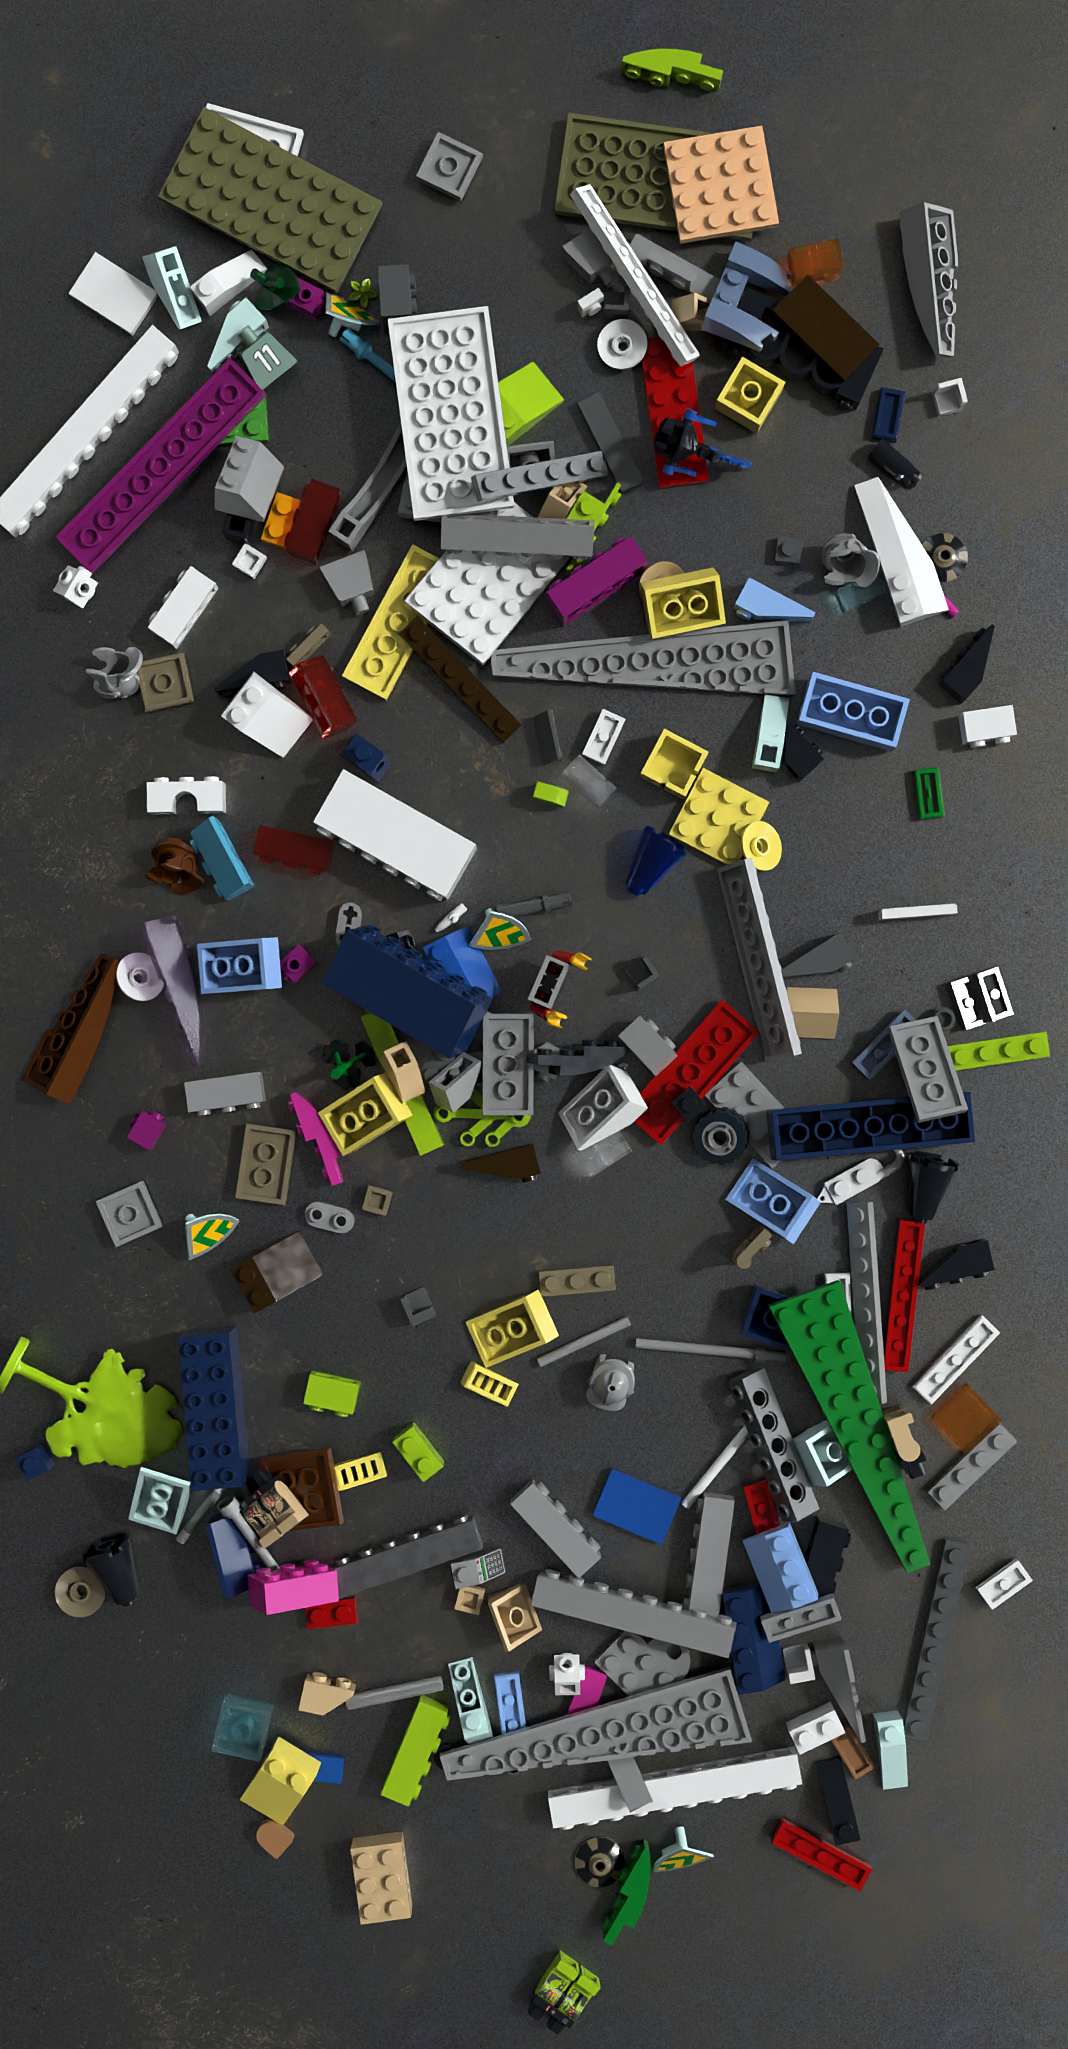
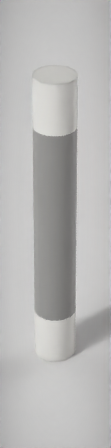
[176,1488,227,1544]

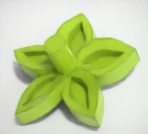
[348,279,378,309]

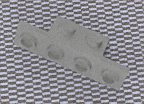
[630,234,720,299]

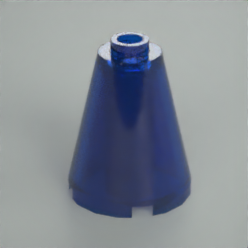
[625,825,689,897]

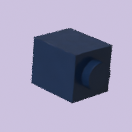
[15,1442,55,1482]

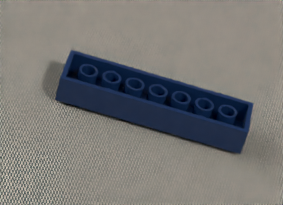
[766,1092,975,1161]

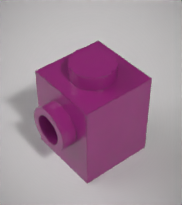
[286,278,326,321]
[280,944,318,983]
[127,1109,168,1150]

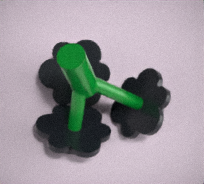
[322,1040,376,1090]

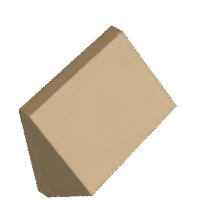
[787,987,839,1039]
[488,1583,542,1652]

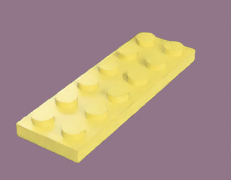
[342,544,439,701]

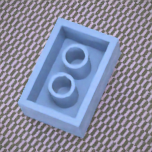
[197,937,282,994]

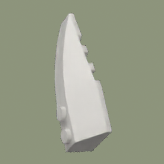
[854,477,948,627]

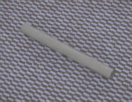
[537,1316,631,1367]

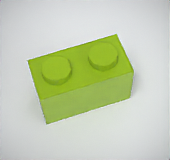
[303,1371,361,1417]
[393,1422,444,1482]

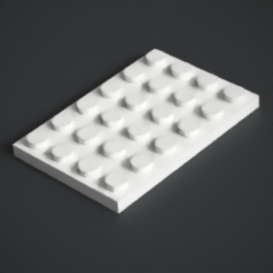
[404,502,572,666]

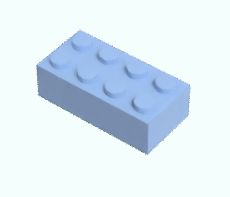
[796,672,910,752]

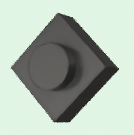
[774,536,803,565]

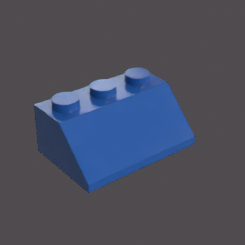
[423,926,502,998]

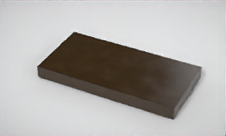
[772,274,880,382]

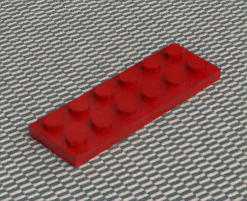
[641,333,709,489]
[634,1000,760,1145]

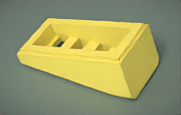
[461,1361,519,1407]
[334,1451,388,1491]

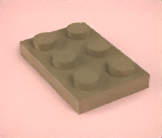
[235,1123,297,1205]

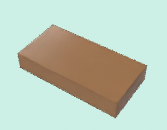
[831,1722,876,1780]

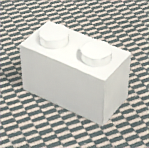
[958,705,1017,748]
[786,1701,845,1755]

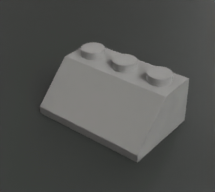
[215,436,284,522]

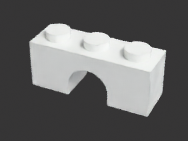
[147,777,226,815]

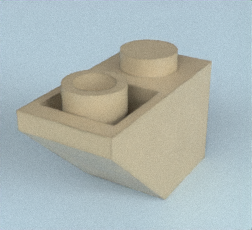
[380,1041,425,1104]
[299,1672,356,1715]

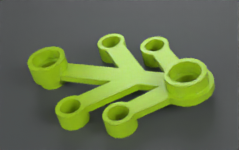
[434,1084,531,1147]

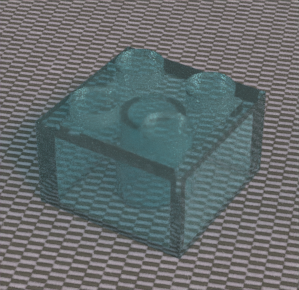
[211,1693,275,1762]

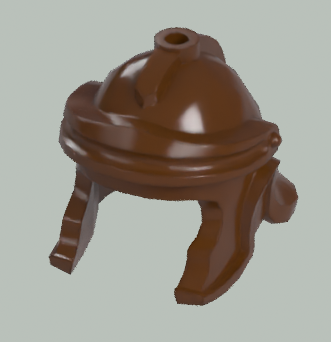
[145,837,204,894]

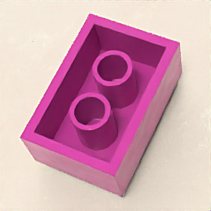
[247,1559,339,1615]

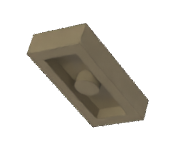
[286,623,330,670]

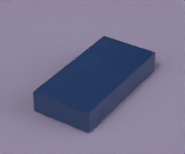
[871,387,906,443]

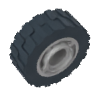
[692,1107,750,1165]

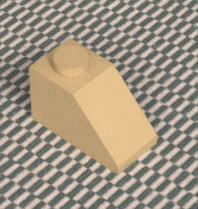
[672,293,712,331]
[538,482,588,519]

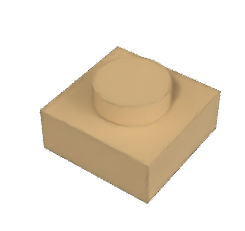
[454,1586,485,1615]

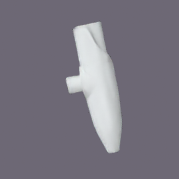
[435,903,467,932]

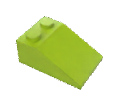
[498,362,564,446]

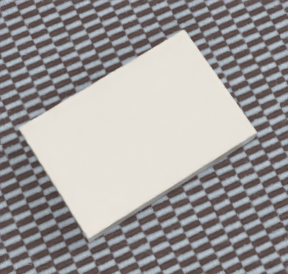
[68,252,159,336]

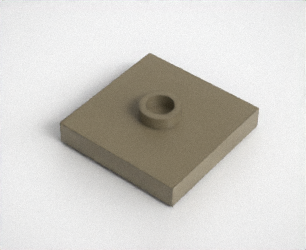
[137,652,195,713]

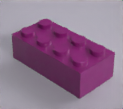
[547,536,648,627]

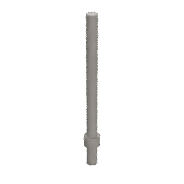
[635,1338,786,1363]

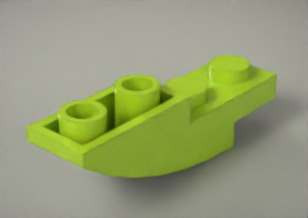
[621,49,723,91]

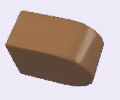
[256,1818,294,1859]

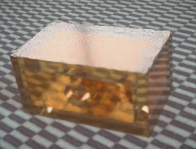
[787,238,845,286]

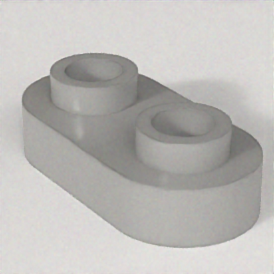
[305,1201,355,1233]

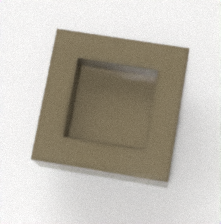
[362,1185,393,1216]

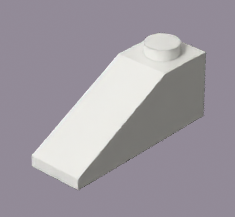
[190,250,268,316]

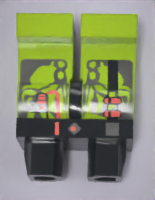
[528,1950,601,2035]

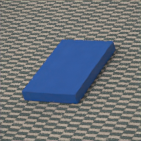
[592,1468,681,1545]

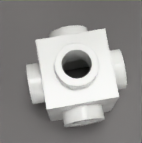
[53,565,98,609]
[549,1653,585,1696]

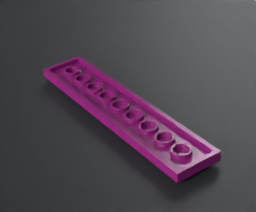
[56,358,267,574]

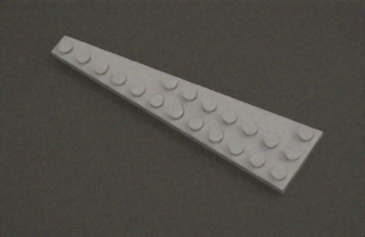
[491,620,796,696]
[440,1667,752,1781]

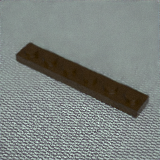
[399,616,521,743]

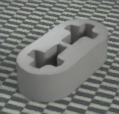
[335,902,362,946]

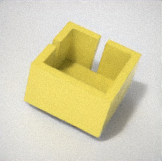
[640,729,709,800]

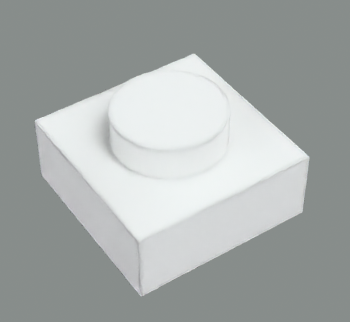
[577,288,604,318]
[232,543,267,579]

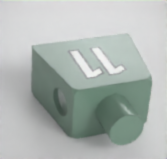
[237,325,298,390]

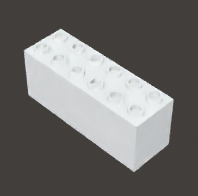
[313,769,477,902]

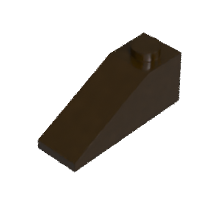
[460,1143,541,1183]

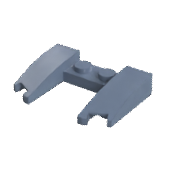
[701,241,794,352]

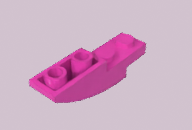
[288,1092,343,1186]

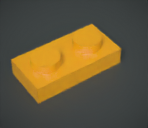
[261,492,301,549]

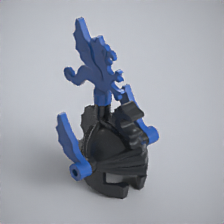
[654,408,752,476]

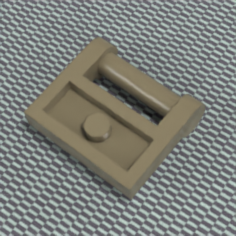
[732,1225,773,1269]

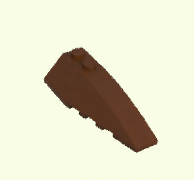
[21,952,119,1104]

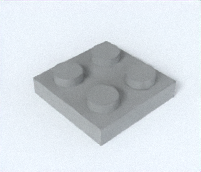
[416,132,483,201]
[96,1181,163,1247]

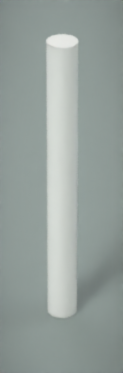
[681,1425,749,1509]

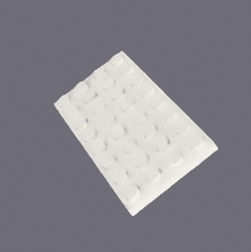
[388,306,514,521]

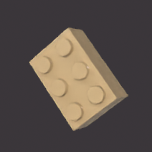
[351,1831,413,1925]

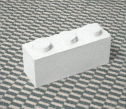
[148,566,219,649]

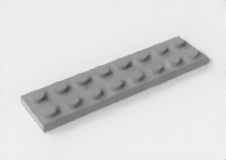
[716,858,802,1062]

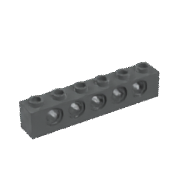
[728,1368,819,1522]

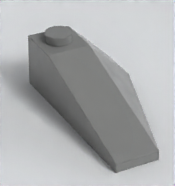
[810,1636,866,1743]

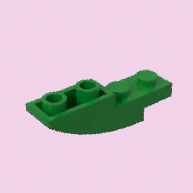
[601,1839,651,1946]

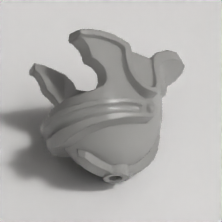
[821,533,880,587]
[86,647,143,699]
[586,1354,635,1411]

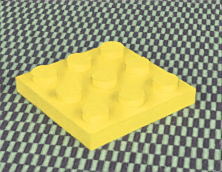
[668,768,769,865]

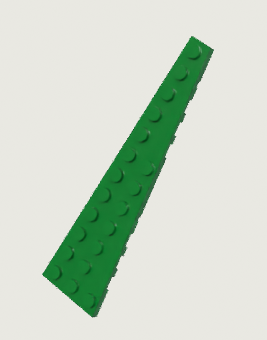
[767,1280,930,1573]

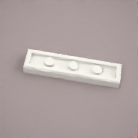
[912,1314,1000,1405]

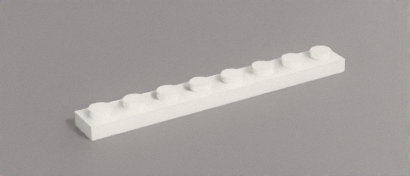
[570,184,700,367]

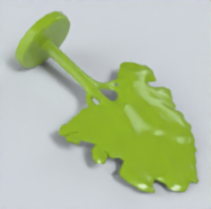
[0,1336,183,1468]

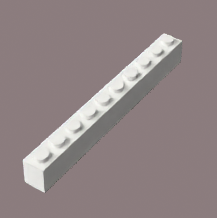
[0,325,179,538]
[548,1746,802,1830]

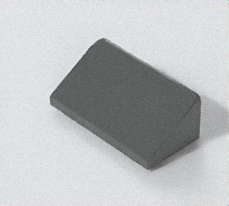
[533,709,562,765]

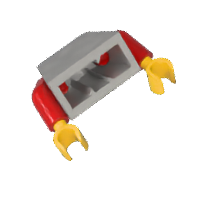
[528,951,592,1029]

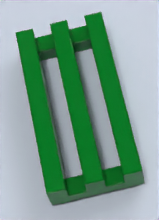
[913,767,945,820]

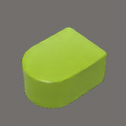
[532,781,569,807]

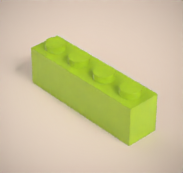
[948,1032,1050,1070]
[381,1695,451,1807]

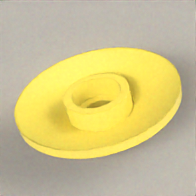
[741,821,782,871]

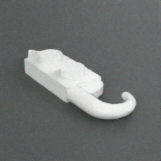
[816,1149,904,1205]

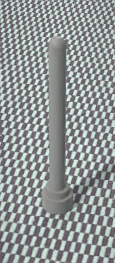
[217,1495,280,1570]

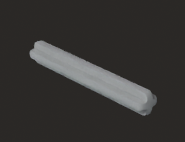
[345,1676,444,1710]

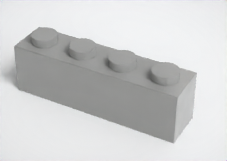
[510,1479,601,1578]

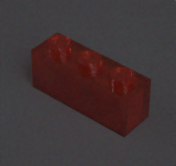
[284,479,342,565]
[289,655,358,739]
[253,825,335,875]

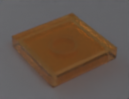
[931,1383,1002,1455]

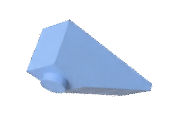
[733,578,816,622]

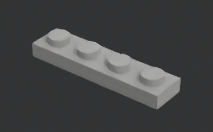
[926,1422,1017,1510]

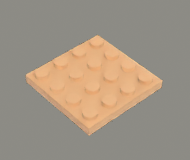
[663,126,779,244]

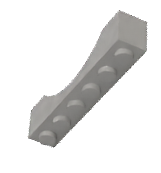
[328,422,407,552]

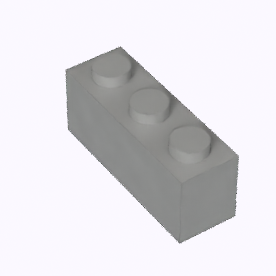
[184,1072,266,1116]

